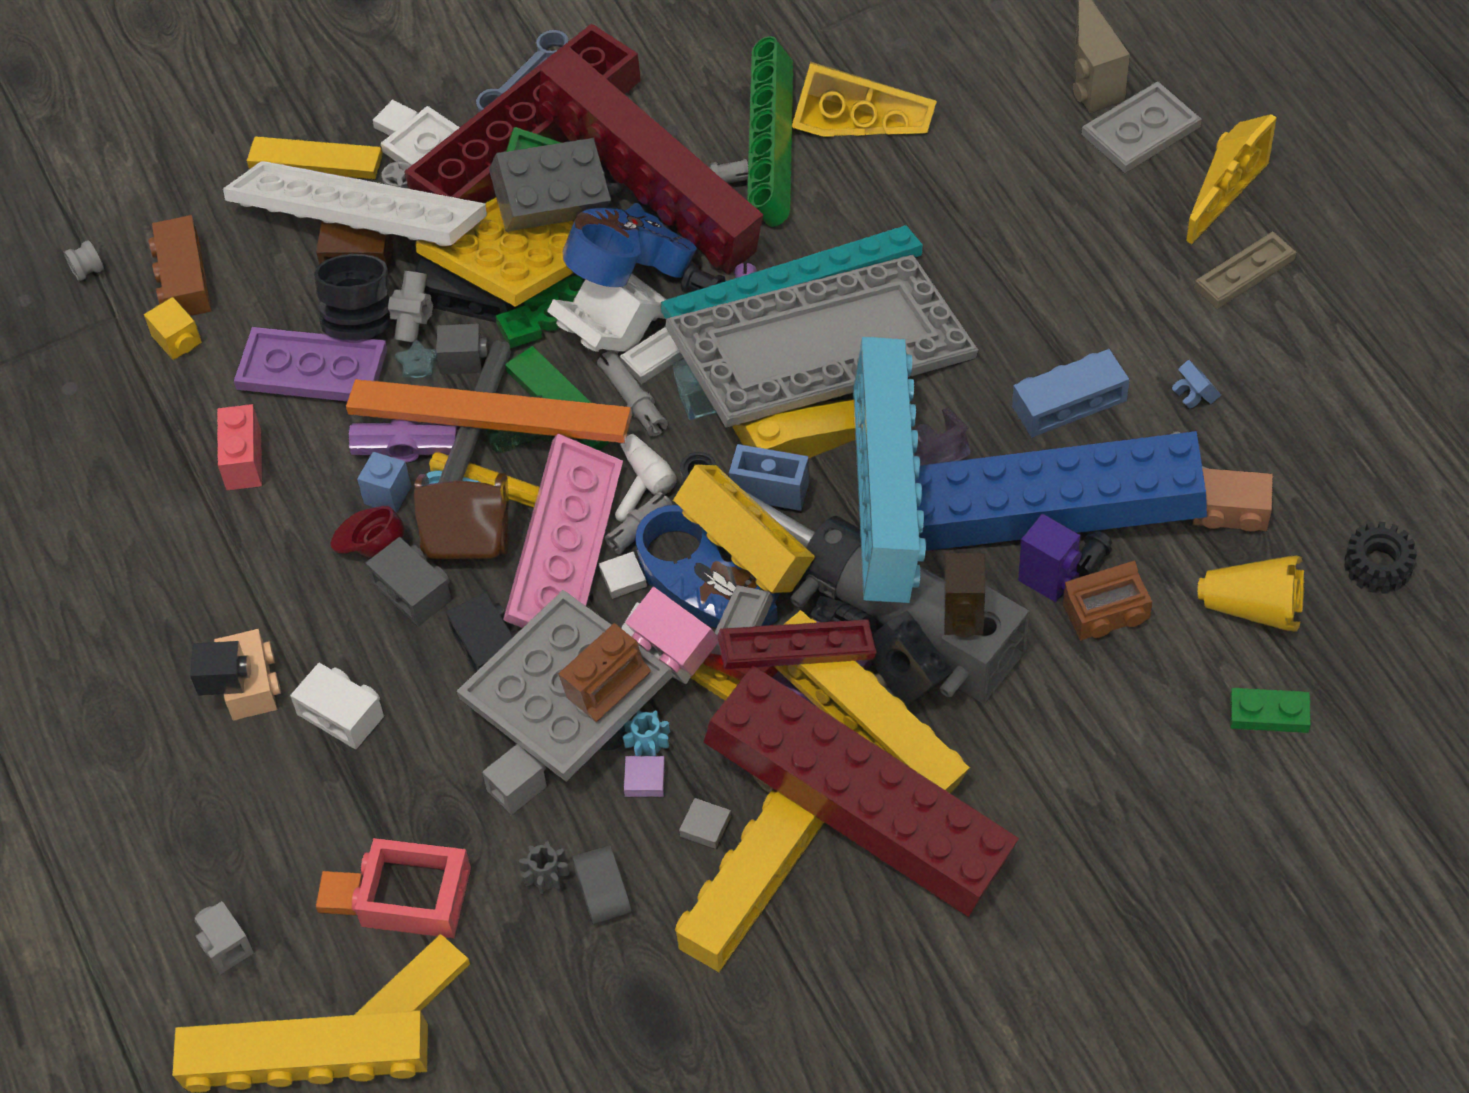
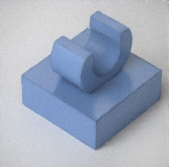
[1172,360,1221,408]

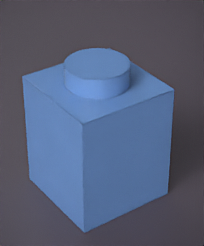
[357,452,412,513]

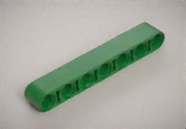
[747,36,793,227]

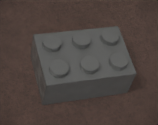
[489,138,611,232]

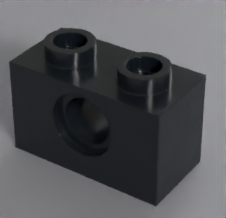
[870,610,953,707]

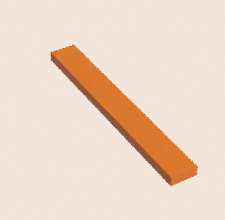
[346,379,632,443]

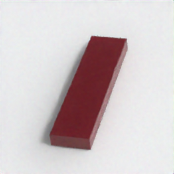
[717,620,876,669]

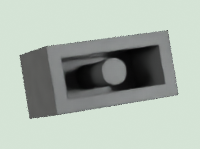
[366,537,452,626]

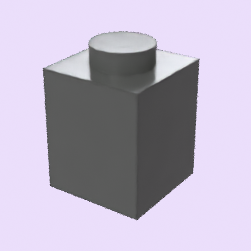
[436,324,489,374]

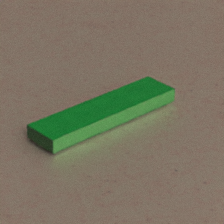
[505,346,610,450]

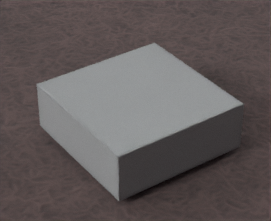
[679,798,731,849]

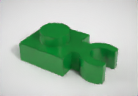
[524,276,583,310]
[496,302,560,348]

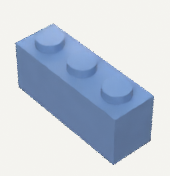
[1012,349,1129,438]

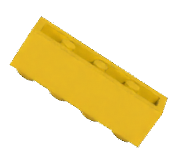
[673,465,815,594]

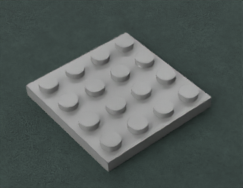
[456,590,673,781]

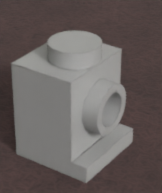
[194,901,254,975]

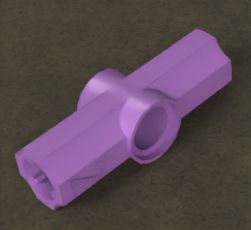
[349,419,459,463]

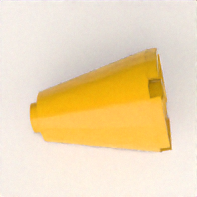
[1198,556,1304,632]

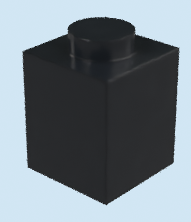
[190,641,251,696]

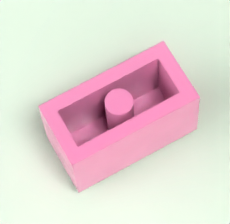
[625,587,718,676]

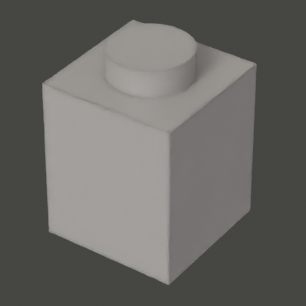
[482,744,547,815]

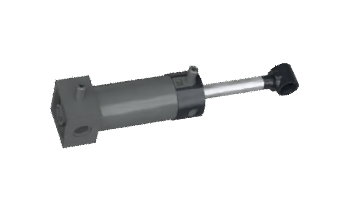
[680,452,1029,704]

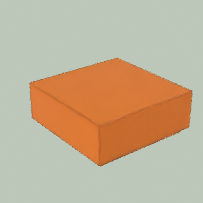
[316,871,363,915]

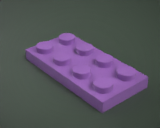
[234,327,387,401]

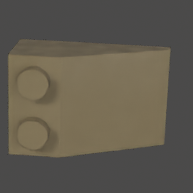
[1073,0,1130,113]

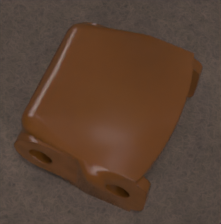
[414,473,509,559]

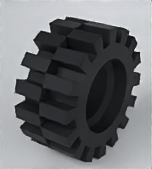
[1344,521,1417,594]

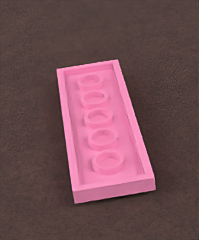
[503,434,623,628]

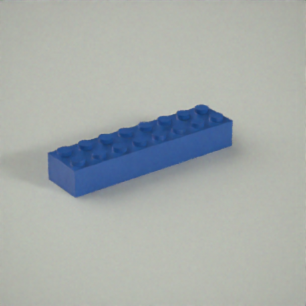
[915,431,1207,551]

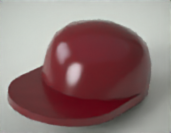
[331,506,405,559]

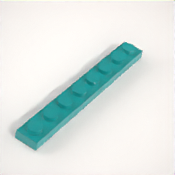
[661,225,923,319]

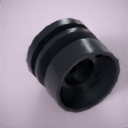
[314,254,392,340]

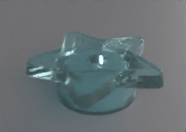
[395,340,437,378]

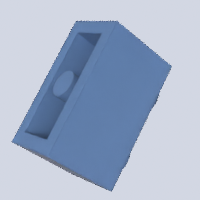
[729,444,809,511]

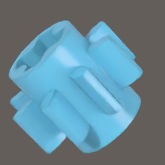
[623,710,670,756]

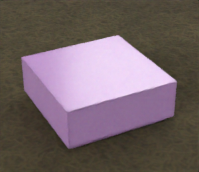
[624,756,665,797]

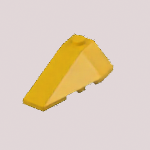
[792,62,937,137]
[1186,114,1277,244]
[732,399,856,459]

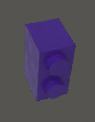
[1018,514,1082,602]

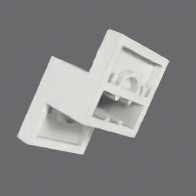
[547,274,667,354]

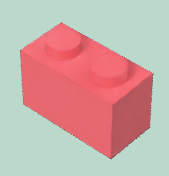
[217,404,262,490]

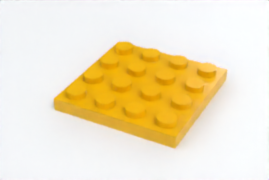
[416,197,574,307]

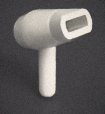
[615,434,677,522]

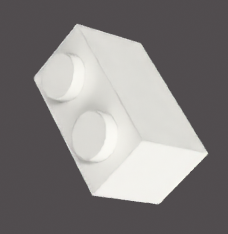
[290,663,384,749]

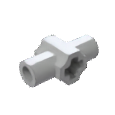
[388,271,433,343]

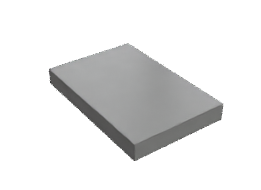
[1082,81,1202,173]

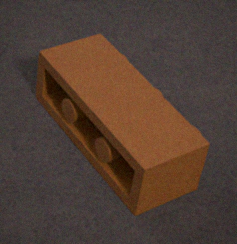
[148,215,212,316]

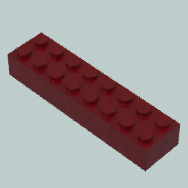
[404,23,641,203]
[539,47,763,275]
[703,666,1019,917]

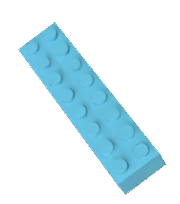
[853,337,926,603]

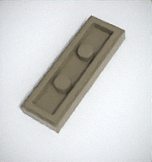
[1194,232,1296,309]

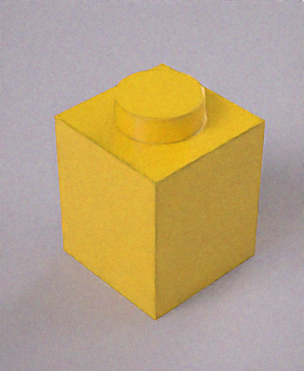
[144,297,202,360]

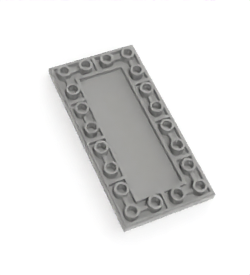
[665,255,978,428]

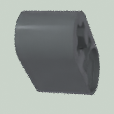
[572,845,631,924]

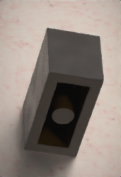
[944,553,985,637]

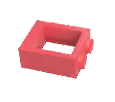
[352,838,471,938]

